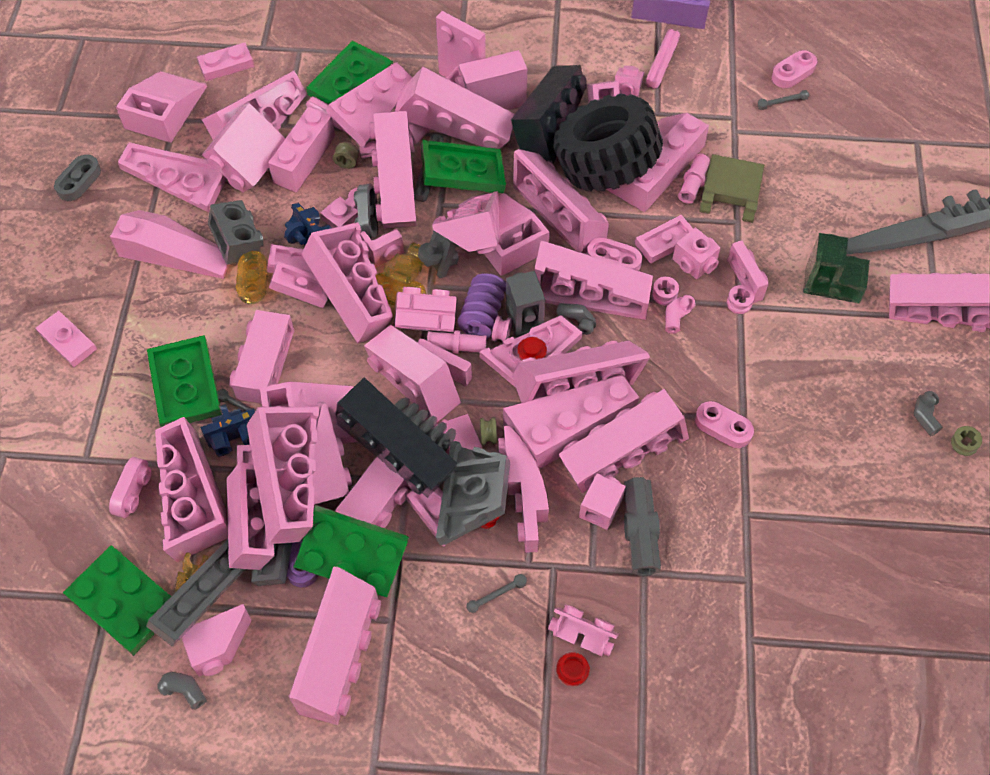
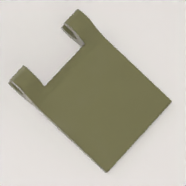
[699,154,764,223]

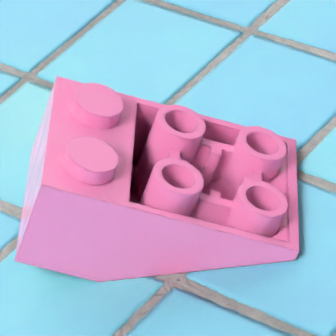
[116,71,207,143]
[484,194,549,276]
[260,382,358,444]

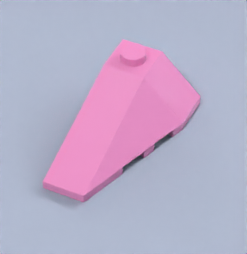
[202,70,307,140]
[110,210,230,279]

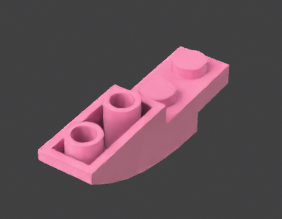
[498,426,549,553]

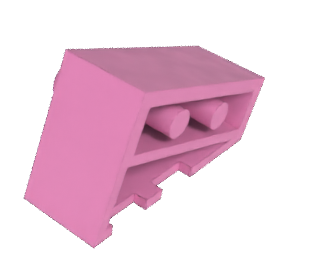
[364,325,461,422]

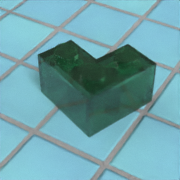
[803,233,870,304]

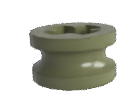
[332,143,359,169]
[480,417,497,445]
[951,426,983,456]

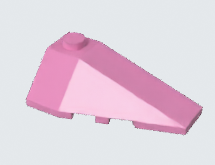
[432,191,500,254]

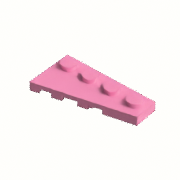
[326,62,412,148]
[118,143,227,212]

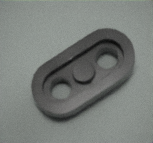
[54,154,101,201]
[354,183,378,238]

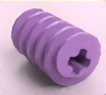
[457,273,506,339]

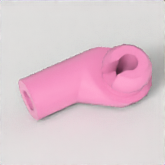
[665,295,695,334]

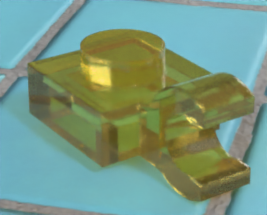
[384,242,423,285]

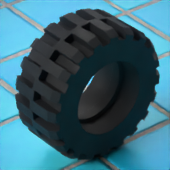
[553,94,663,192]

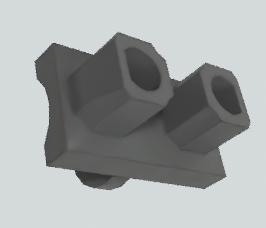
[418,230,459,279]

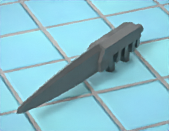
[817,189,990,256]

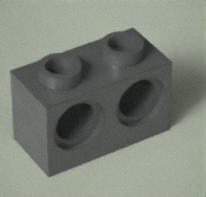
[208,200,264,265]

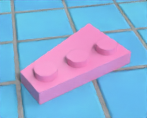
[480,315,582,387]

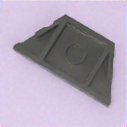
[436,441,510,546]

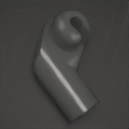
[557,303,596,335]
[914,391,943,436]
[157,671,207,710]

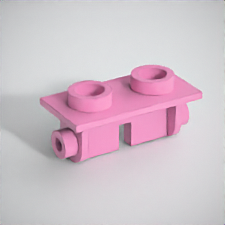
[548,604,619,657]

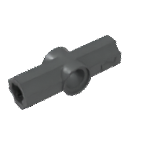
[624,477,661,576]

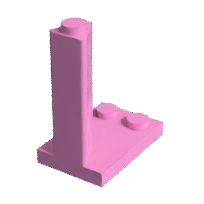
[408,11,485,144]

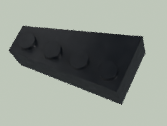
[511,65,587,164]
[335,377,458,498]

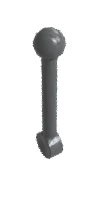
[757,90,809,110]
[218,389,256,411]
[466,574,527,613]

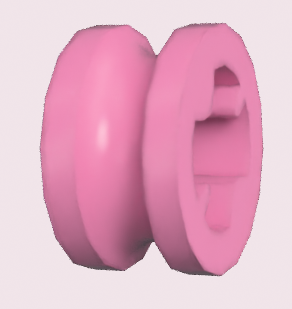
[652,277,679,306]
[727,285,755,314]
[491,316,512,343]

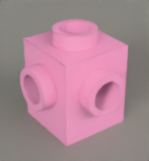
[673,227,720,279]

